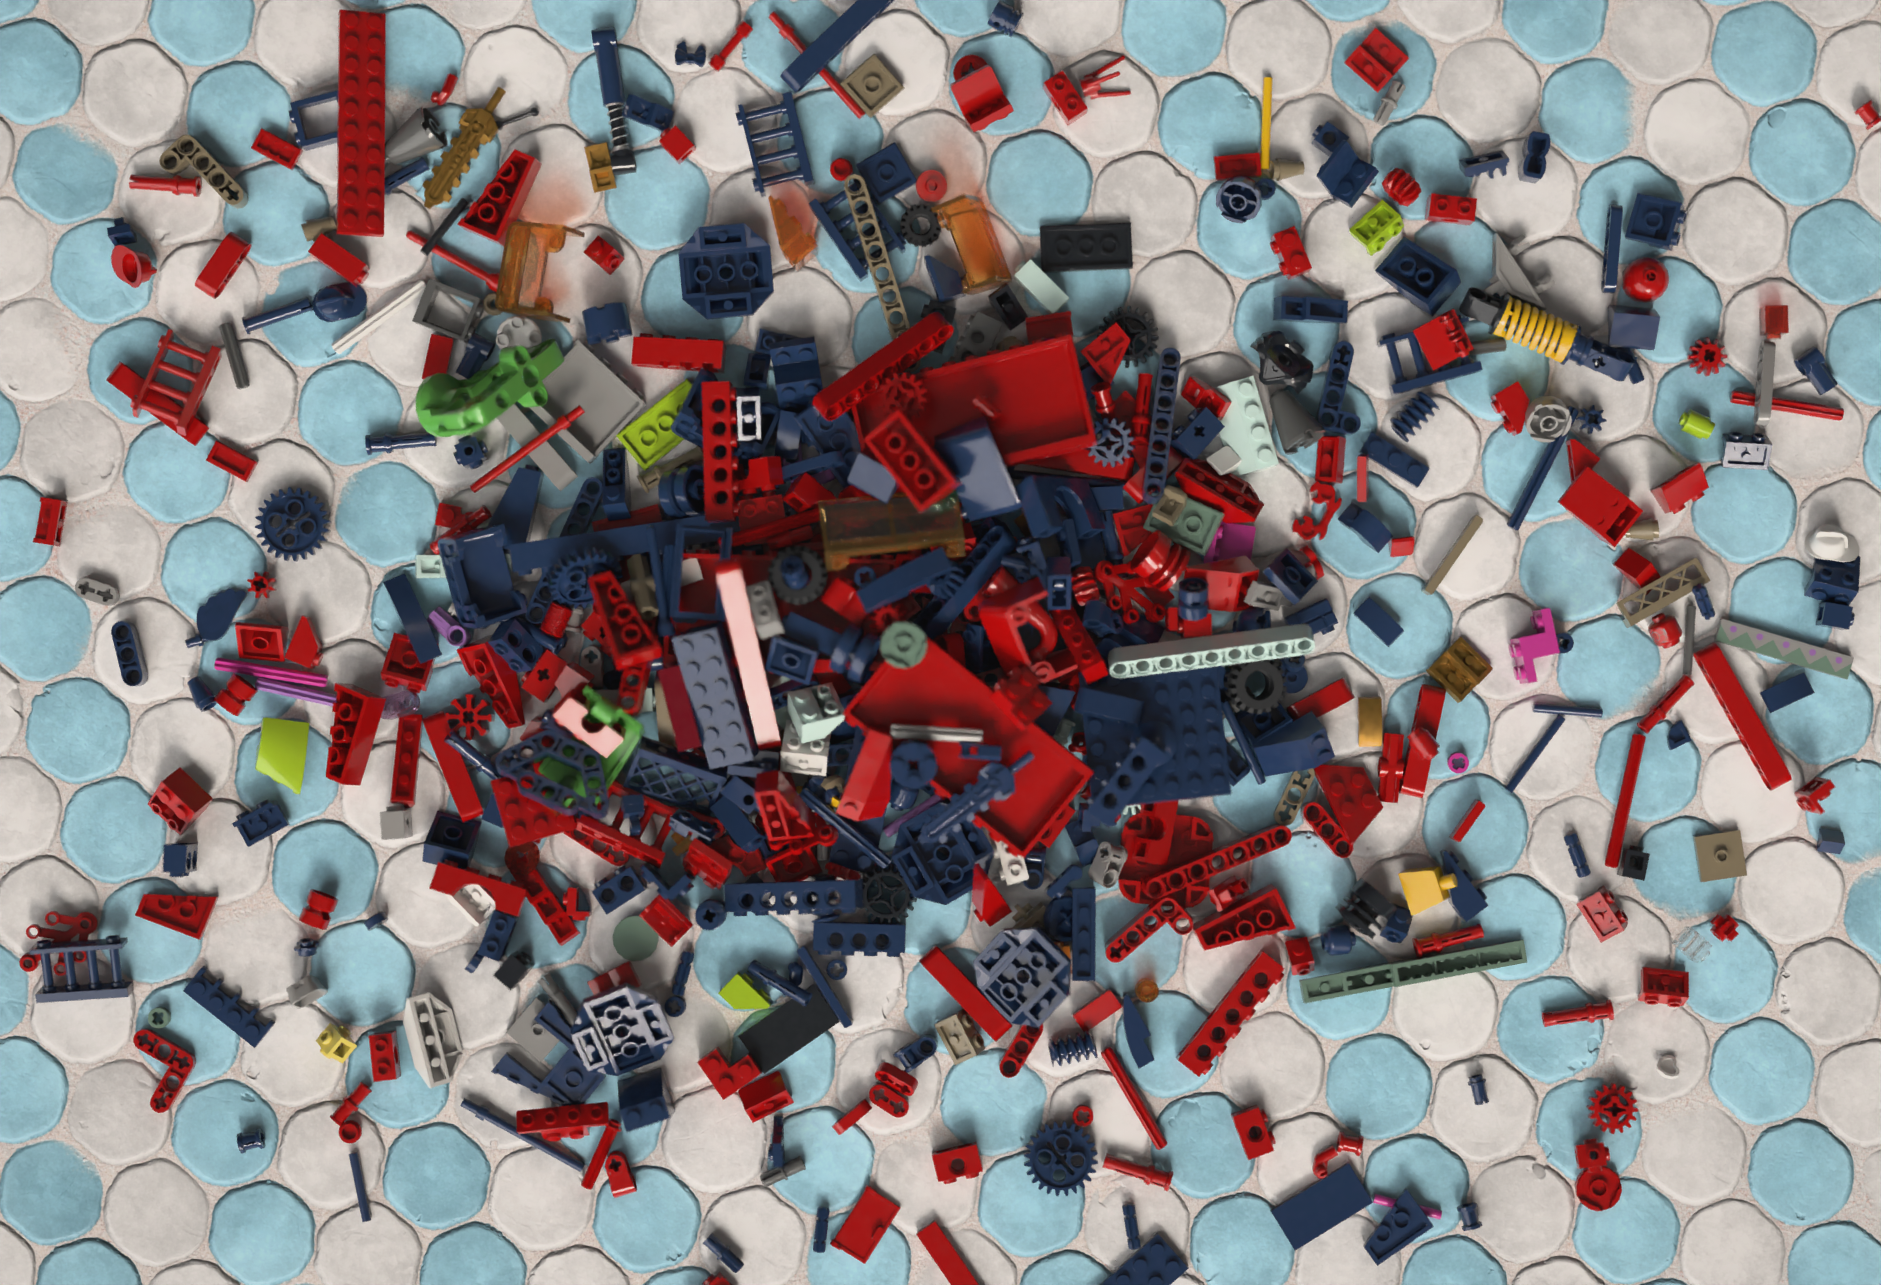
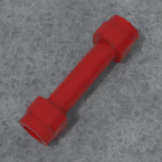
[708,21,753,72]

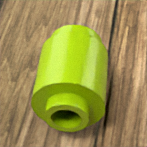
[1678,409,1715,439]

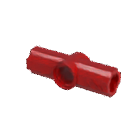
[1378,733,1404,803]

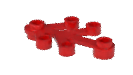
[1094,560,1166,624]
[755,806,838,855]
[19,911,98,976]

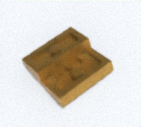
[1426,636,1493,703]

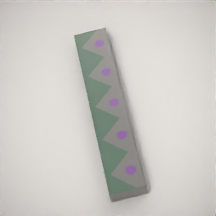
[1714,619,1854,679]

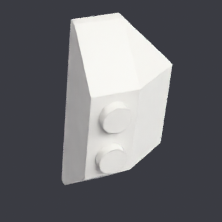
[403,992,463,1088]

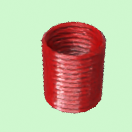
[540,601,574,638]

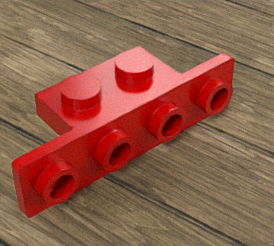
[516,1102,609,1142]

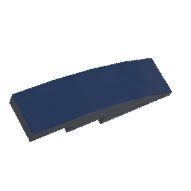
[856,547,952,613]
[383,573,442,664]

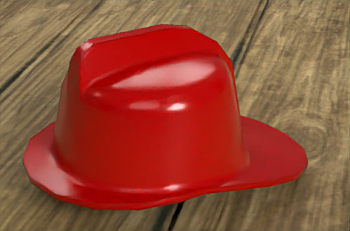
[111,245,157,288]

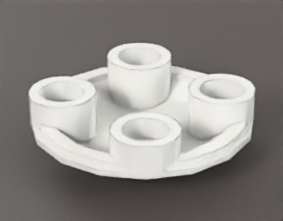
[496,316,542,350]

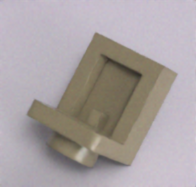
[1152,485,1187,526]

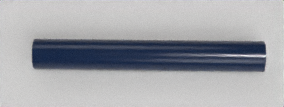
[1532,703,1603,718]
[349,1152,371,1222]

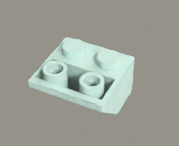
[787,682,845,743]

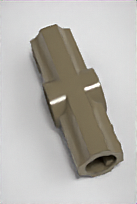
[627,554,658,621]

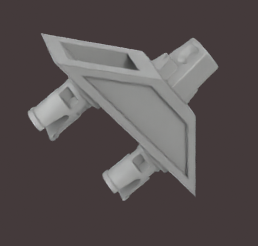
[1483,232,1555,311]

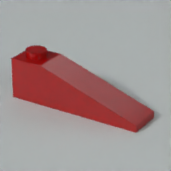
[457,634,525,729]

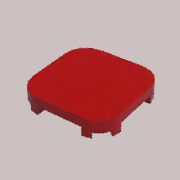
[1118,813,1214,908]

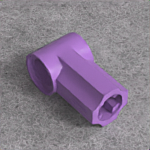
[427,606,471,647]

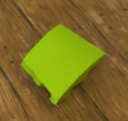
[255,717,309,794]

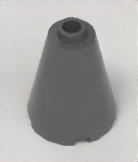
[385,107,448,165]
[1269,389,1325,455]

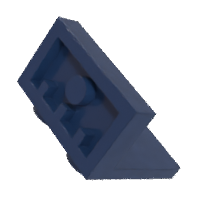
[1316,140,1379,208]

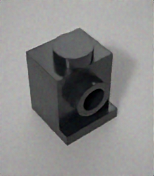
[1617,845,1650,881]

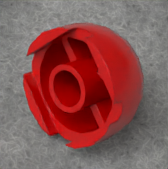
[1622,257,1669,303]

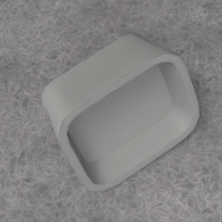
[286,975,328,1009]

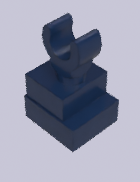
[620,794,644,836]
[1078,803,1117,832]

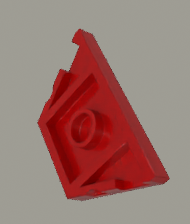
[1313,765,1383,846]

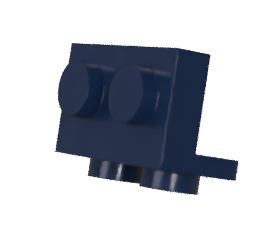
[232,799,290,847]

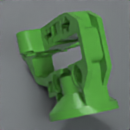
[416,339,565,437]

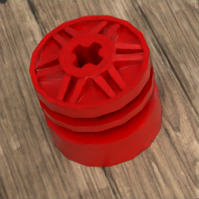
[1130,530,1191,592]

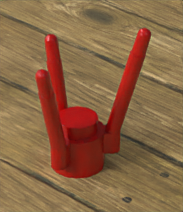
[1079,55,1131,100]

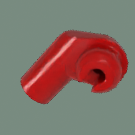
[431,74,458,105]

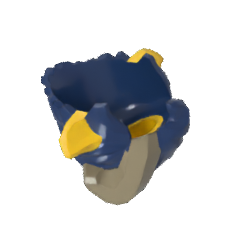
[796,773,845,810]

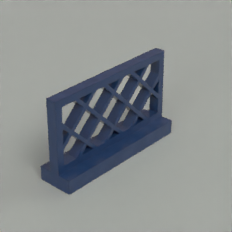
[623,736,728,816]

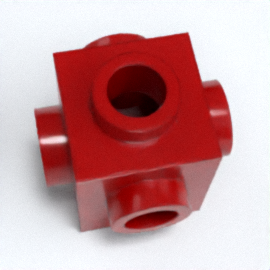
[1574,1138,1610,1172]

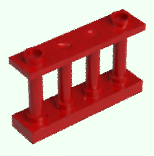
[130,329,222,436]
[576,779,679,868]

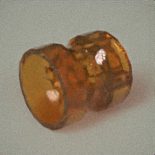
[1135,978,1159,1003]

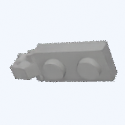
[1244,580,1292,611]

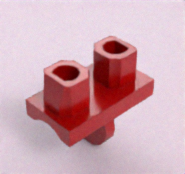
[1208,875,1249,912]

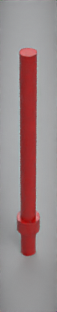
[768,11,866,119]
[470,405,585,493]

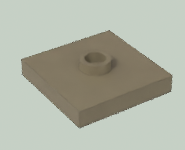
[840,53,905,119]
[1693,830,1747,882]

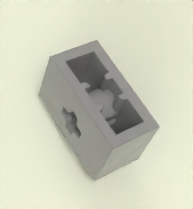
[746,580,784,639]
[380,805,413,840]

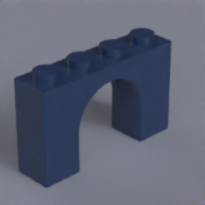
[1015,474,1105,539]

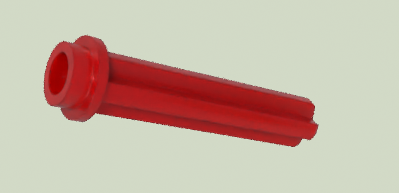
[581,1118,622,1190]

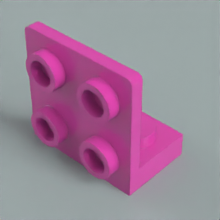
[1203,522,1256,563]

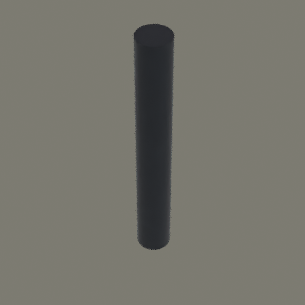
[420,198,469,256]

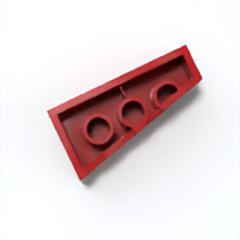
[631,333,726,374]
[588,571,662,671]
[326,683,386,786]

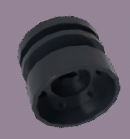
[1335,878,1398,939]

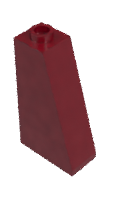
[658,661,703,752]

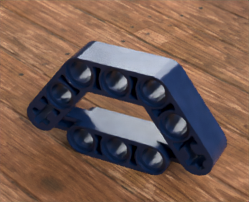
[495,730,609,819]

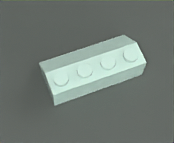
[1215,376,1279,477]

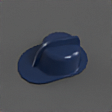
[313,282,367,322]

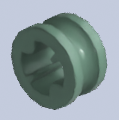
[148,1007,171,1028]

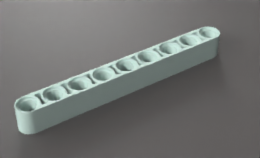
[1108,624,1315,678]

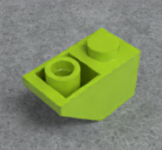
[718,972,771,1009]

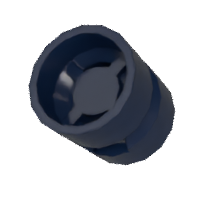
[1178,577,1209,621]

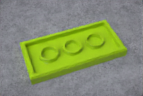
[616,379,692,471]

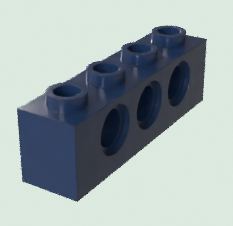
[1086,734,1166,828]
[813,921,906,957]

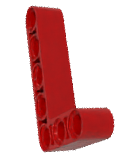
[593,600,658,718]

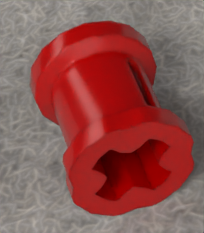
[1854,100,1881,130]
[1336,1131,1363,1156]

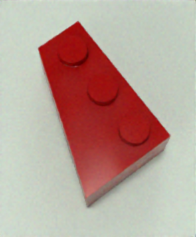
[755,771,816,841]

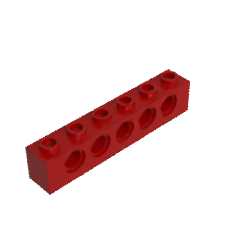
[702,381,740,522]
[1176,950,1285,1077]

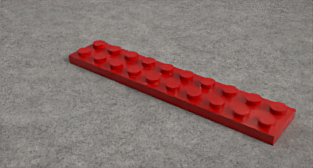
[337,10,386,237]

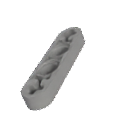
[1754,341,1776,426]

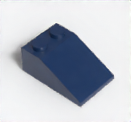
[1375,237,1461,317]
[1252,711,1335,776]

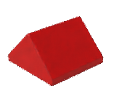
[235,622,289,662]
[764,846,822,882]

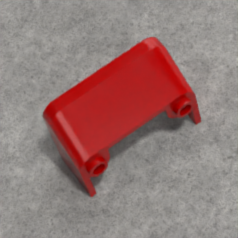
[978,577,1078,683]

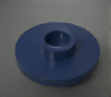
[1280,661,1308,693]

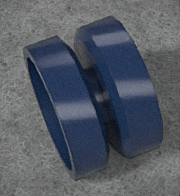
[658,464,705,519]
[830,623,882,683]

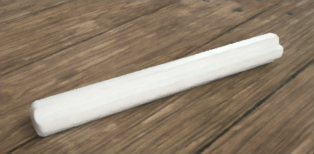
[331,279,427,354]

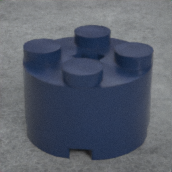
[582,302,633,345]
[890,739,937,789]

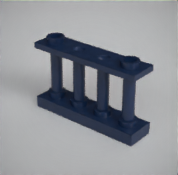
[735,92,814,197]
[808,173,907,282]
[1377,315,1483,396]
[30,935,134,1003]

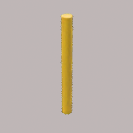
[1260,77,1273,169]

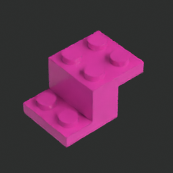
[1508,608,1560,684]

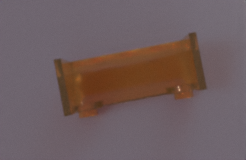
[932,194,1012,295]
[495,221,585,323]

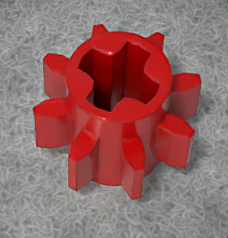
[247,571,277,599]
[1710,914,1739,942]

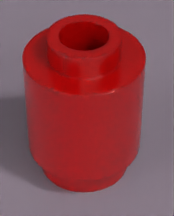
[1407,726,1440,761]

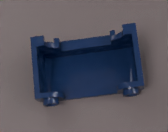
[671,369,783,470]
[933,415,1022,521]
[438,524,528,629]

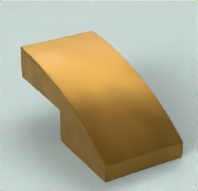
[584,142,617,193]
[1357,697,1382,747]

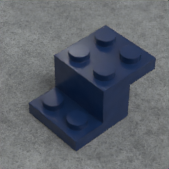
[769,336,823,413]

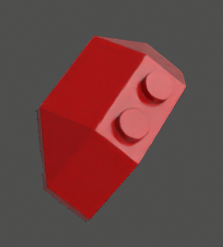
[1175,458,1264,523]

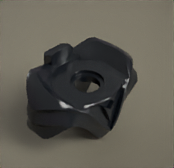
[1250,331,1314,394]

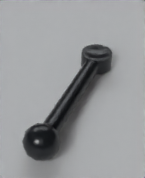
[496,108,539,130]

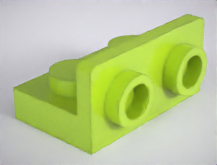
[1349,200,1404,256]

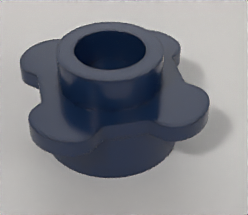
[294,938,319,957]

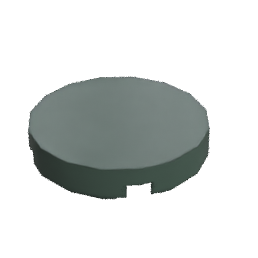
[880,621,927,668]
[613,915,659,961]

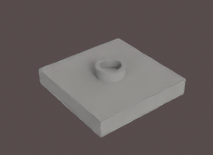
[506,997,571,1062]

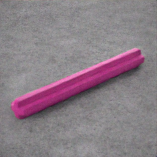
[215,658,328,687]

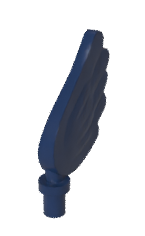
[185,588,247,648]

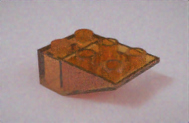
[768,195,818,272]

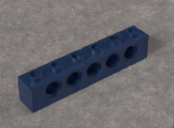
[724,879,863,916]

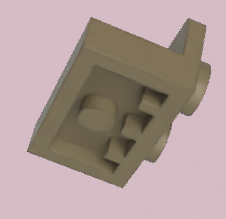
[934,1009,985,1065]

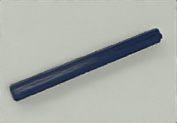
[1507,406,1579,530]

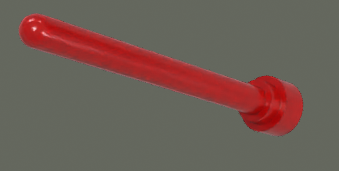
[406,230,506,293]

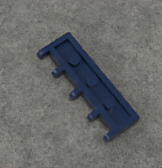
[183,966,276,1048]

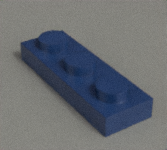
[1359,432,1430,488]

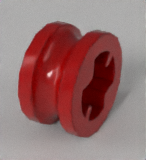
[1073,1105,1093,1127]

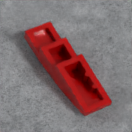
[508,854,580,946]

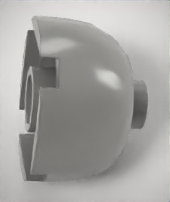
[1524,396,1572,442]

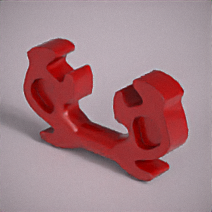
[1292,482,1342,540]

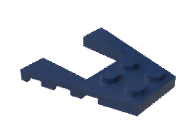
[491,1001,606,1106]

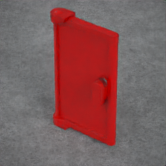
[830,1185,901,1264]

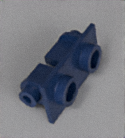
[669,808,719,847]

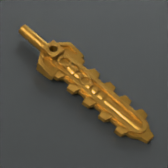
[422,87,506,210]

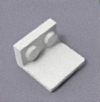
[780,720,831,776]

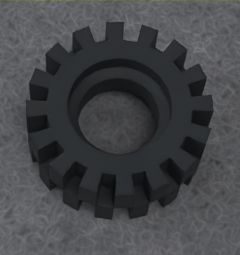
[900,204,941,247]

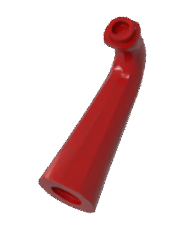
[983,566,1058,663]

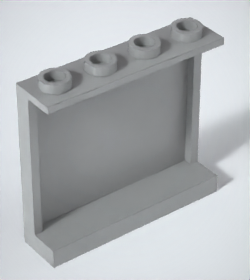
[529,340,646,464]

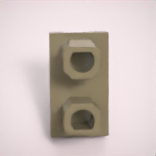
[1012,902,1046,929]

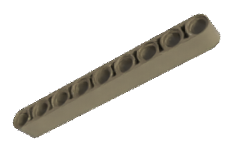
[844,174,921,372]

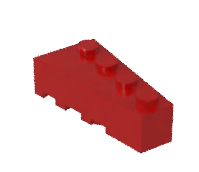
[457,149,542,247]
[1192,884,1296,951]

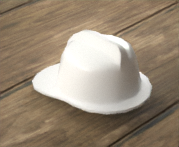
[1804,524,1860,562]

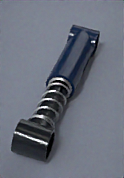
[591,27,637,176]

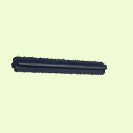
[799,788,892,868]

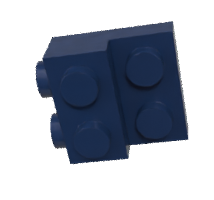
[1625,193,1687,251]
[1263,548,1318,605]
[963,621,1001,672]

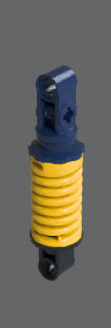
[1459,287,1635,381]

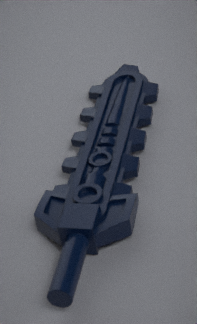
[918,750,1035,844]

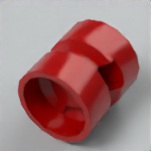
[214,673,258,716]
[299,889,339,930]

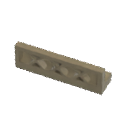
[1616,557,1711,628]

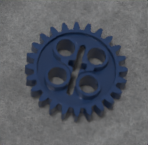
[255,487,331,562]
[547,547,623,609]
[1024,1120,1098,1196]

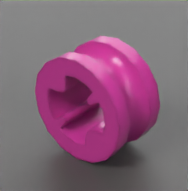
[1447,752,1469,773]

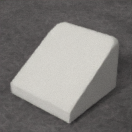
[1206,445,1242,476]

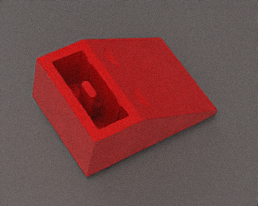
[1557,466,1643,547]
[1184,556,1259,612]

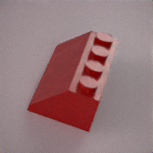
[863,409,962,512]

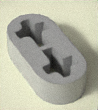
[75,578,120,606]

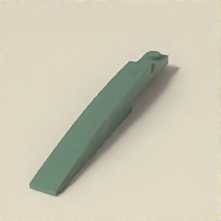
[1299,940,1527,1003]

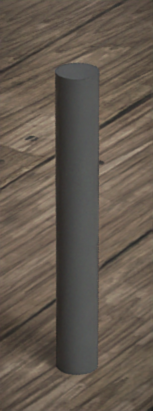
[1682,606,1696,675]

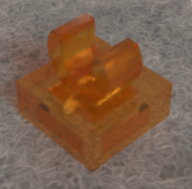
[671,832,692,857]

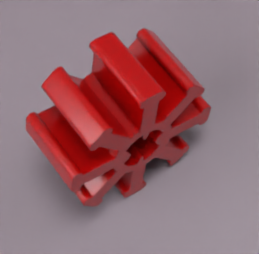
[445,694,495,740]

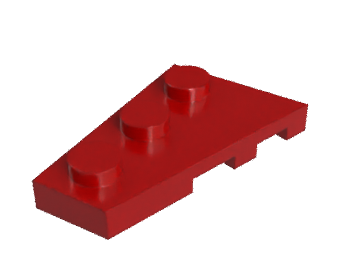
[135,894,218,940]

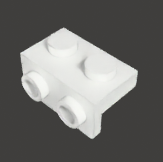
[992,841,1029,885]
[445,885,496,927]

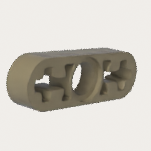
[1274,768,1315,826]

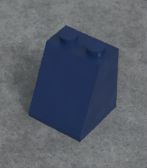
[617,1068,675,1132]

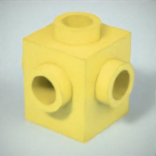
[316,1023,357,1063]

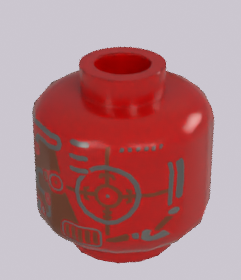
[1648,613,1682,649]

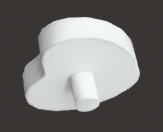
[1656,1055,1680,1079]

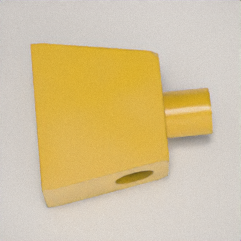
[1398,866,1458,916]

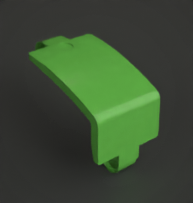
[538,686,645,807]

